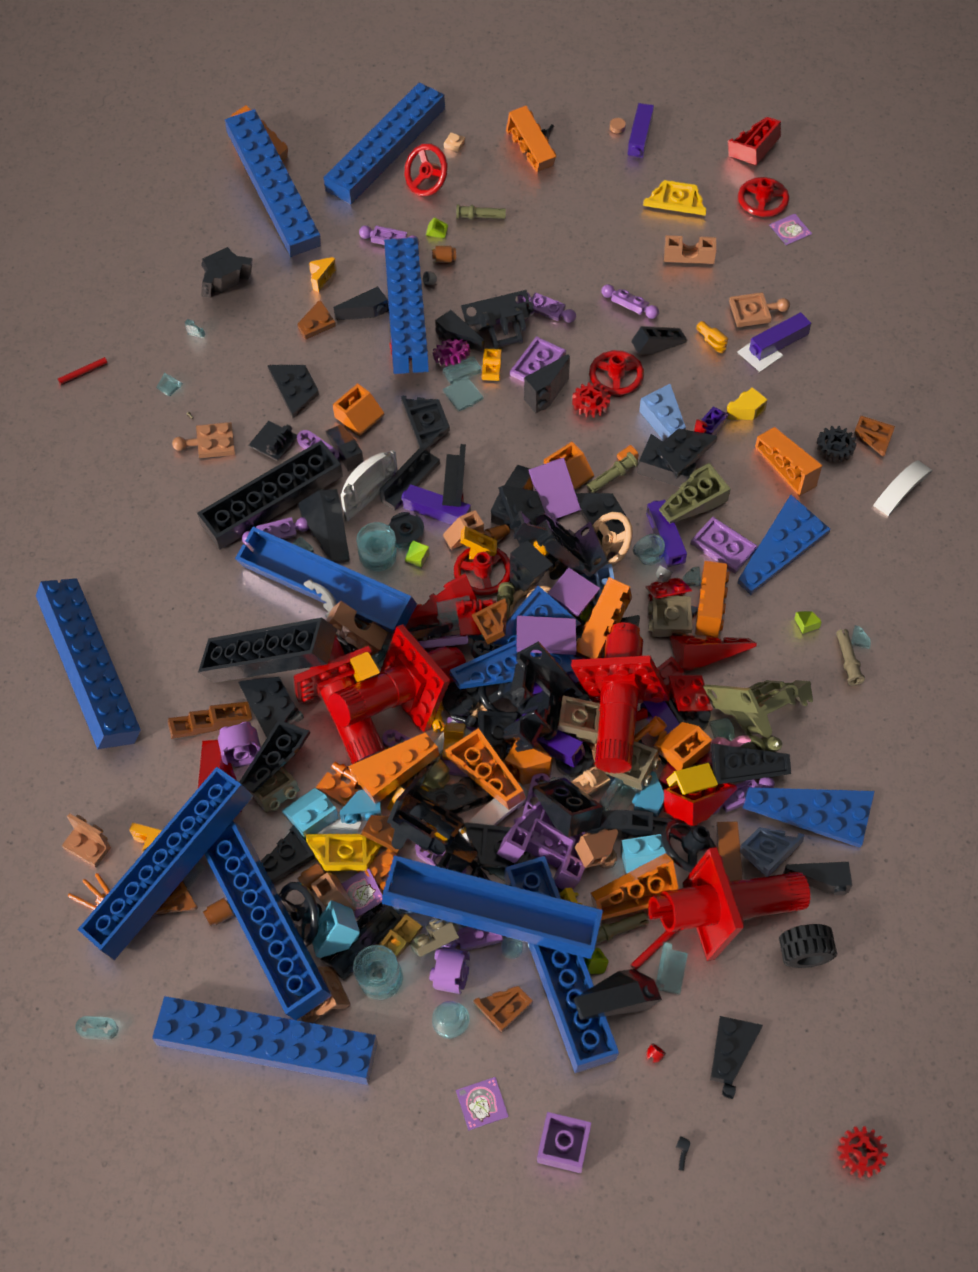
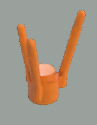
[634,716,667,749]
[68,873,110,910]

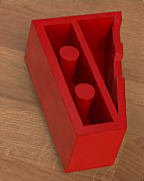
[728,117,781,165]

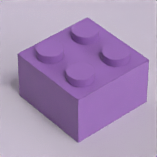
[537,1112,591,1173]

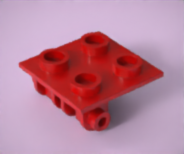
[645,578,692,601]
[456,599,496,636]
[666,675,713,711]

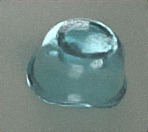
[633,534,665,565]
[432,1001,470,1039]

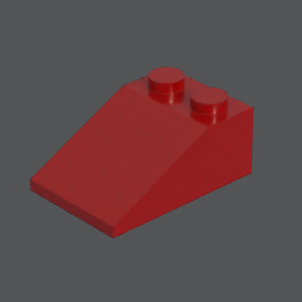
[664,783,737,826]

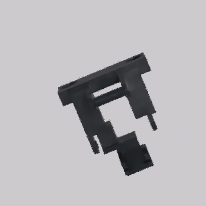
[461,290,534,349]
[510,511,609,580]
[501,641,584,752]
[387,768,478,873]

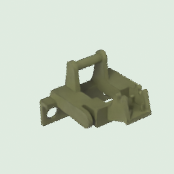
[703,680,813,737]

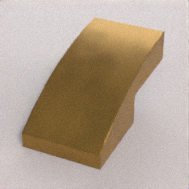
[378,914,423,959]

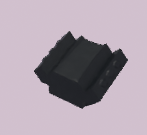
[201,247,253,297]

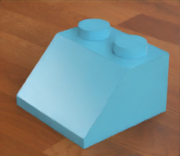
[282,788,338,841]
[620,834,666,874]
[312,900,360,958]

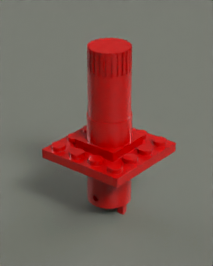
[571,622,670,774]
[328,624,466,733]
[294,636,385,764]
[648,847,811,961]

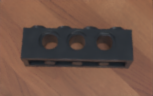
[426,777,494,815]

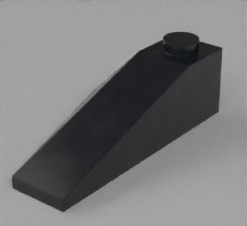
[491,465,533,530]
[298,489,350,563]
[239,720,311,794]
[573,969,662,1020]

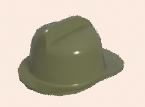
[423,750,450,789]

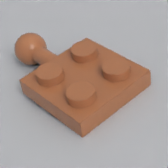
[729,292,790,327]
[172,422,235,458]

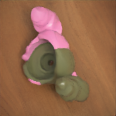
[712,735,783,752]

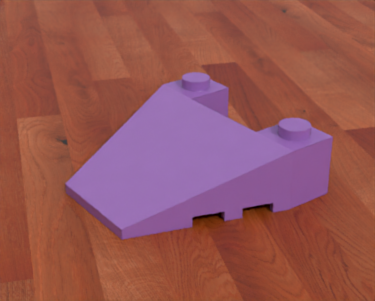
[497,801,585,890]

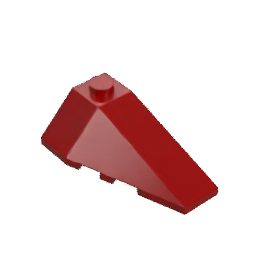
[405,574,477,629]
[670,635,757,670]
[198,740,242,812]

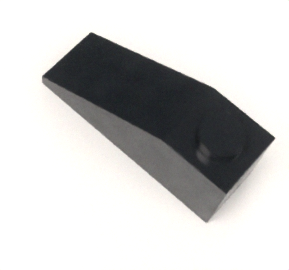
[333,286,389,320]
[435,310,485,352]
[631,326,688,354]
[325,424,364,471]
[783,861,852,896]

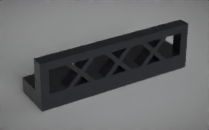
[379,442,440,511]
[442,444,466,507]
[321,902,402,980]

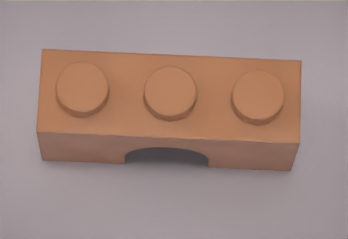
[664,235,716,264]
[326,601,388,656]

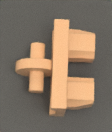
[571,767,611,795]

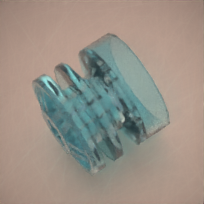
[356,522,397,572]
[353,945,403,1000]

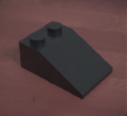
[524,354,570,413]
[532,777,603,837]

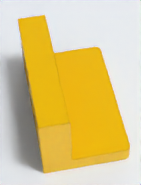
[667,763,718,795]

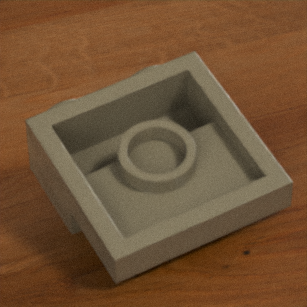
[648,596,692,637]
[557,696,600,744]
[604,741,661,791]
[250,766,300,813]
[410,918,459,957]

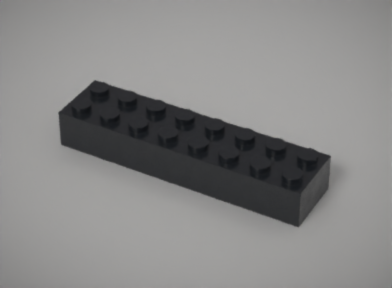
[197,440,343,550]
[198,617,337,683]

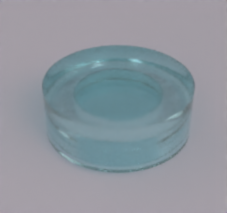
[501,937,522,959]

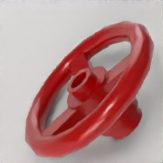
[404,144,448,196]
[737,177,790,217]
[589,350,644,395]
[454,548,510,596]

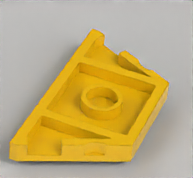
[643,180,706,215]
[306,834,382,871]

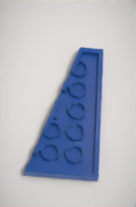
[737,495,830,595]
[474,585,581,659]
[449,640,576,689]
[742,787,875,848]

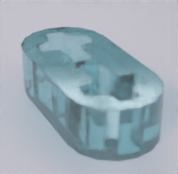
[75,1016,118,1040]

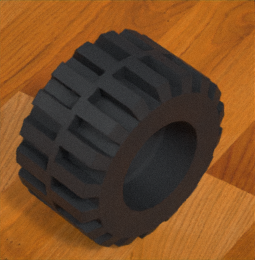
[779,924,837,968]

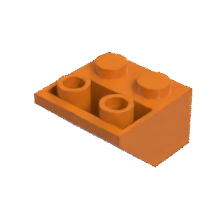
[333,383,384,436]
[544,442,594,490]
[653,722,712,771]
[505,741,552,785]

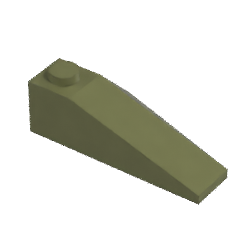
[659,463,731,524]

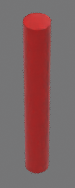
[57,357,108,385]
[630,930,677,970]

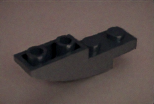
[587,810,672,841]

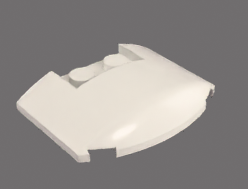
[341,450,398,522]

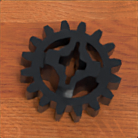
[816,426,857,462]

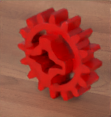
[572,382,611,418]
[837,1126,888,1178]

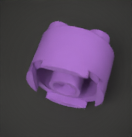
[218,722,261,767]
[430,947,470,994]

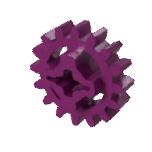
[432,339,470,366]

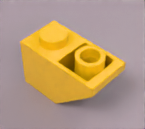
[726,388,768,420]

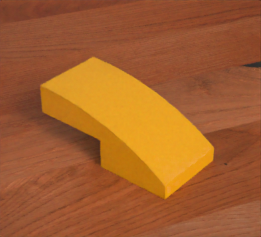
[482,349,501,381]

